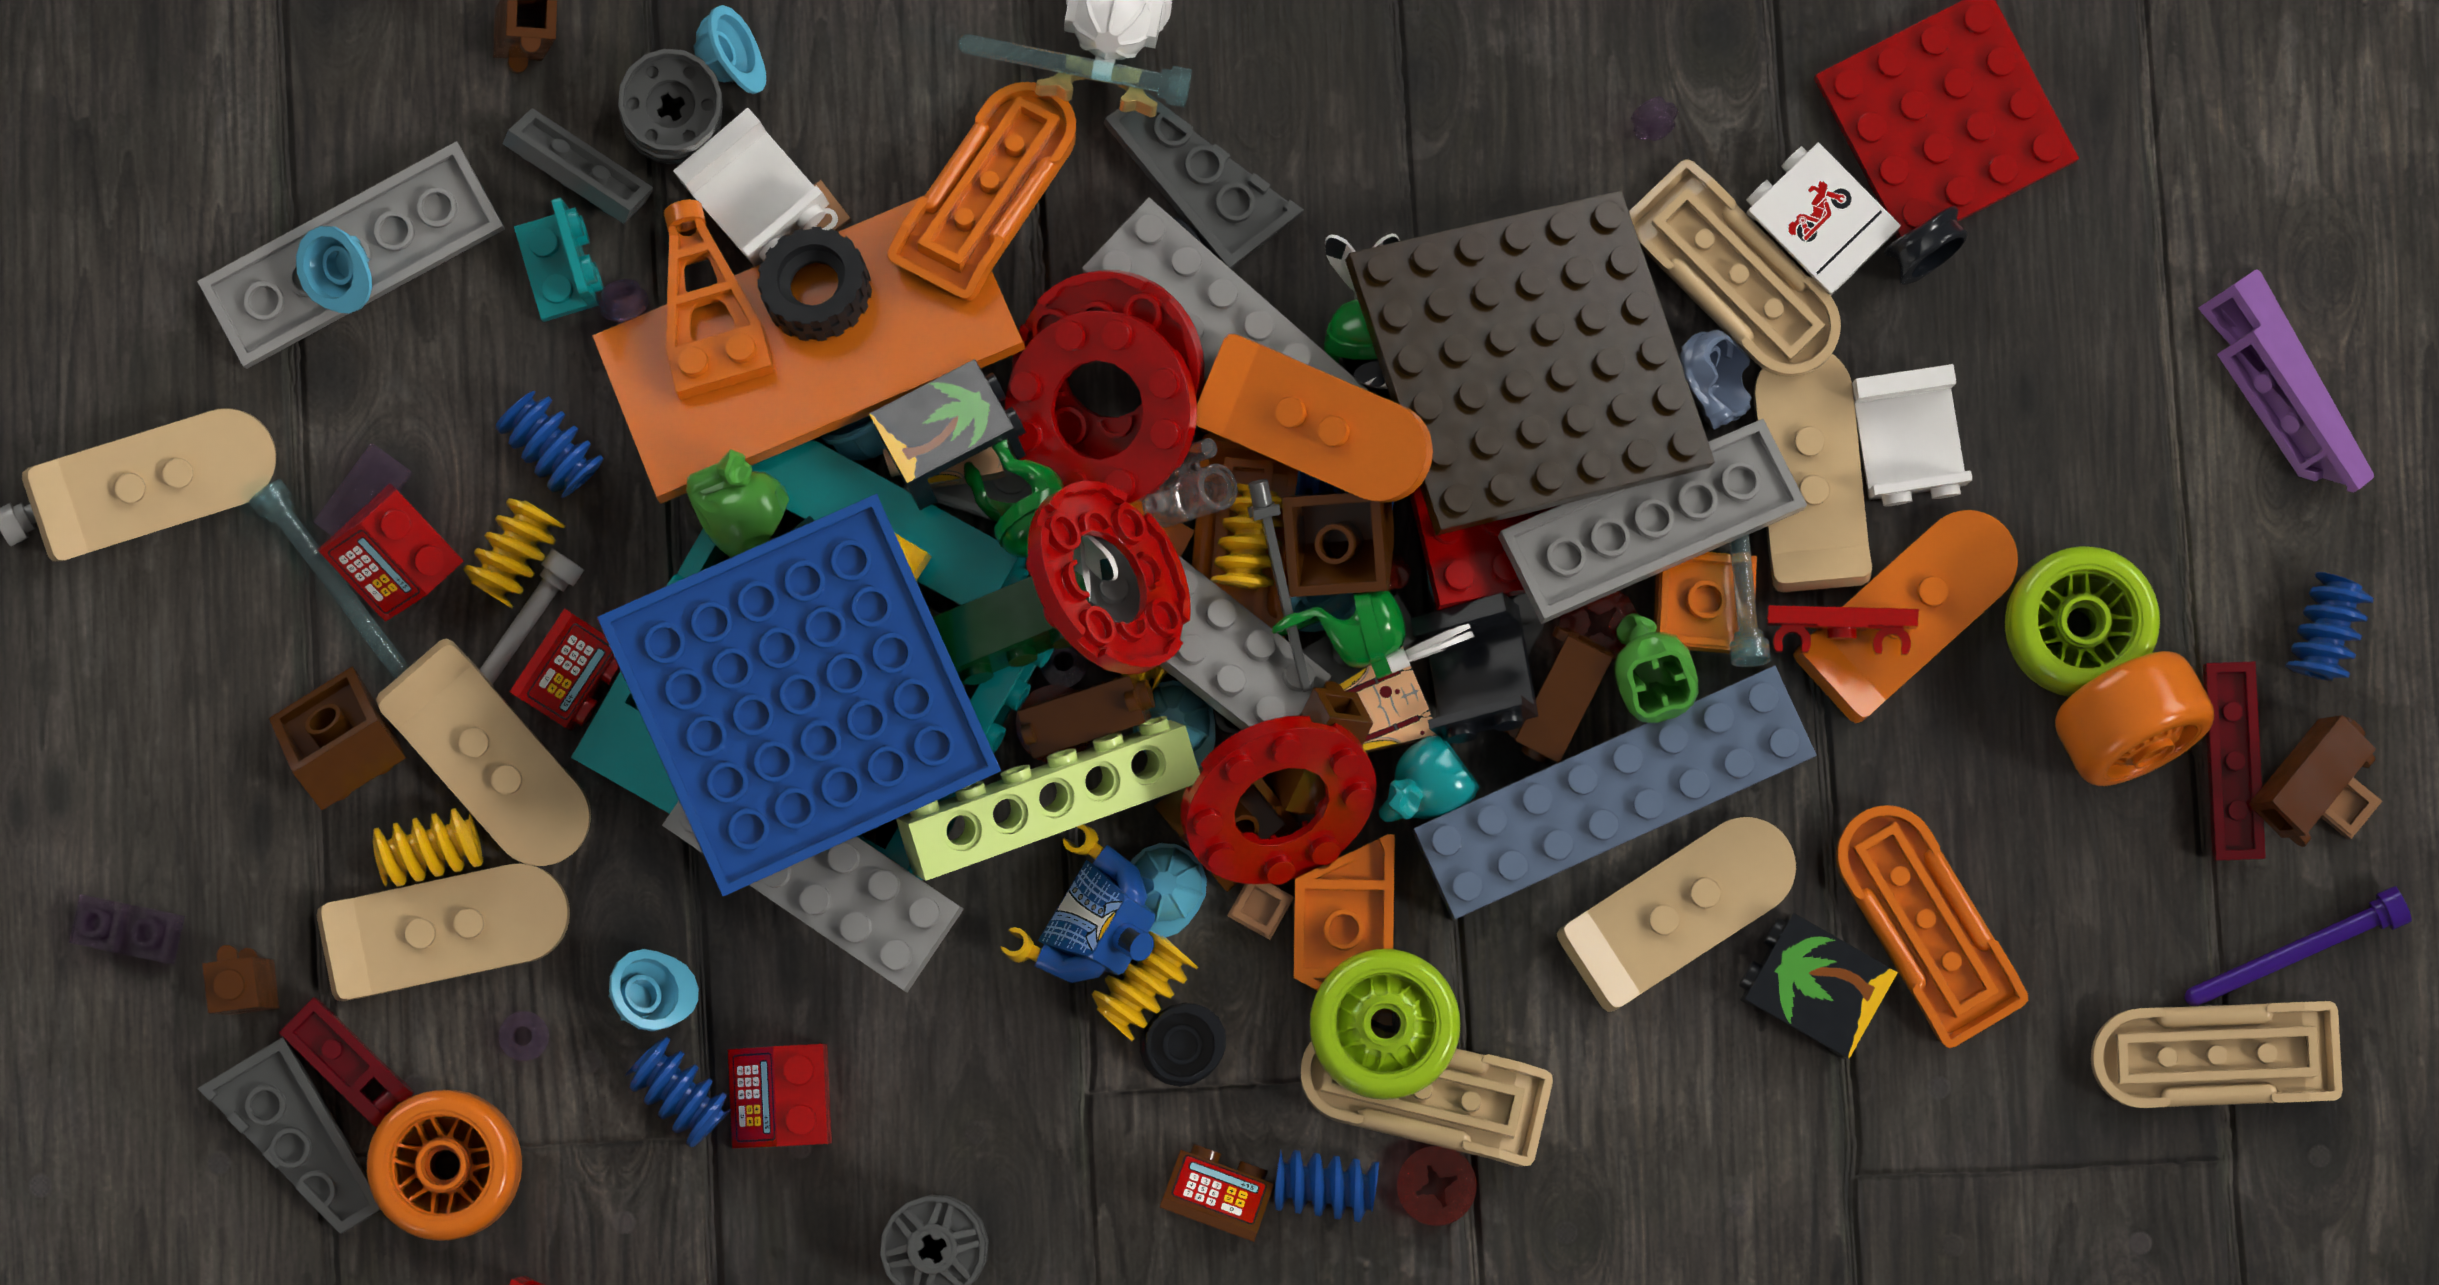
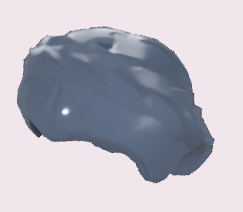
[1678,330,1752,429]

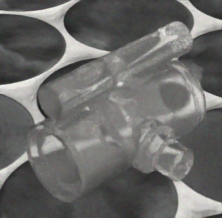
[1142,438,1238,528]

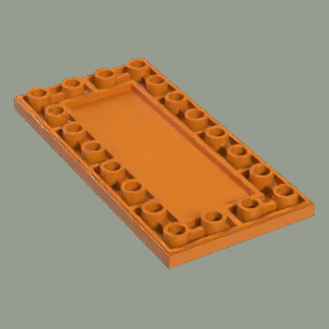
[592,195,1026,504]

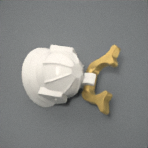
[1035,0,1172,117]

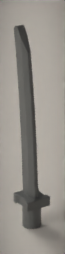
[1247,479,1311,692]

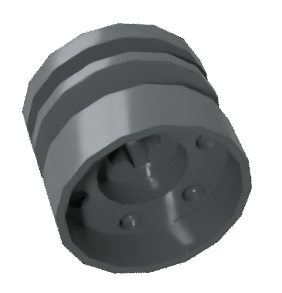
[618,49,723,165]
[880,1194,989,1285]

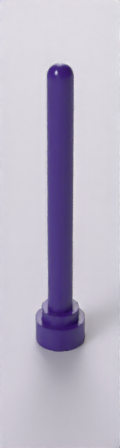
[2185,886,2412,1006]

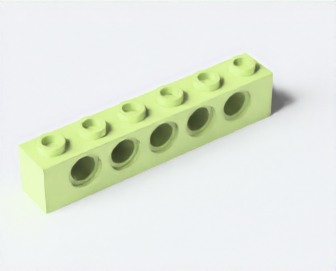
[896,716,1200,881]

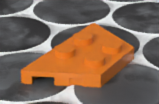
[1293,834,1395,1026]

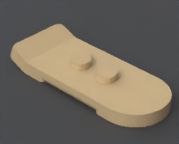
[1629,159,1841,377]
[1753,354,1872,593]
[22,408,276,562]
[376,638,591,866]
[1557,817,1796,1012]
[316,864,570,1001]
[2091,1001,2343,1108]
[1301,1026,1553,1167]

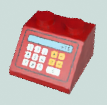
[317,483,464,622]
[509,608,621,731]
[728,1044,832,1149]

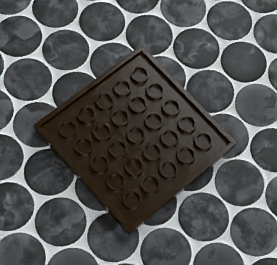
[1345,190,1715,536]

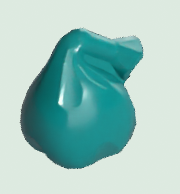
[1379,736,1480,822]

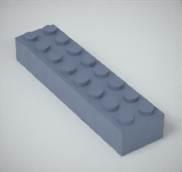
[1412,666,1817,921]

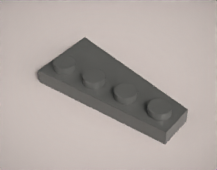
[1103,90,1304,270]
[197,1037,381,1234]

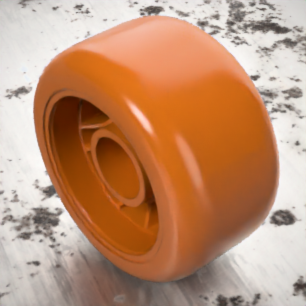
[2055,651,2214,786]
[367,1090,522,1241]

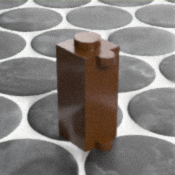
[493,0,557,74]
[1504,625,1615,764]
[1017,674,1155,759]
[1270,681,1373,815]
[2249,715,2376,847]
[202,945,280,1015]

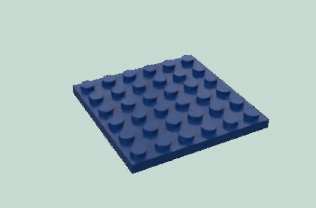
[597,494,1001,897]

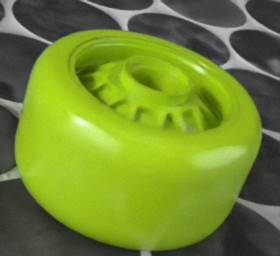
[2005,546,2160,697]
[1310,949,1461,1100]

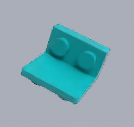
[514,197,604,322]

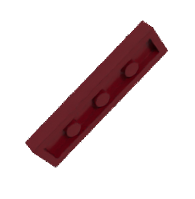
[2203,661,2266,861]

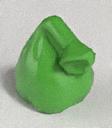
[686,449,789,558]
[1614,613,1699,723]

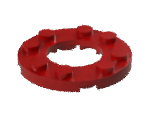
[1012,270,1205,459]
[1005,311,1197,505]
[1026,481,1191,675]
[1180,716,1377,885]

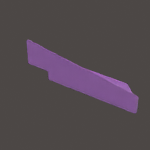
[2198,269,2374,493]

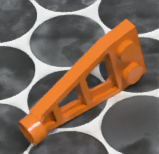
[664,199,775,400]

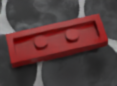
[1767,605,1919,655]

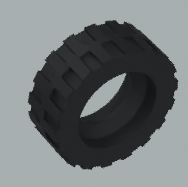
[757,227,872,341]

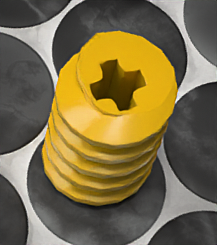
[1211,483,1284,590]
[463,498,565,609]
[373,808,483,886]
[1091,931,1198,1041]

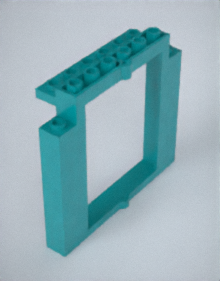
[571,439,1054,880]

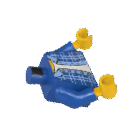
[1001,825,1155,983]

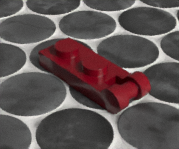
[279,997,414,1128]

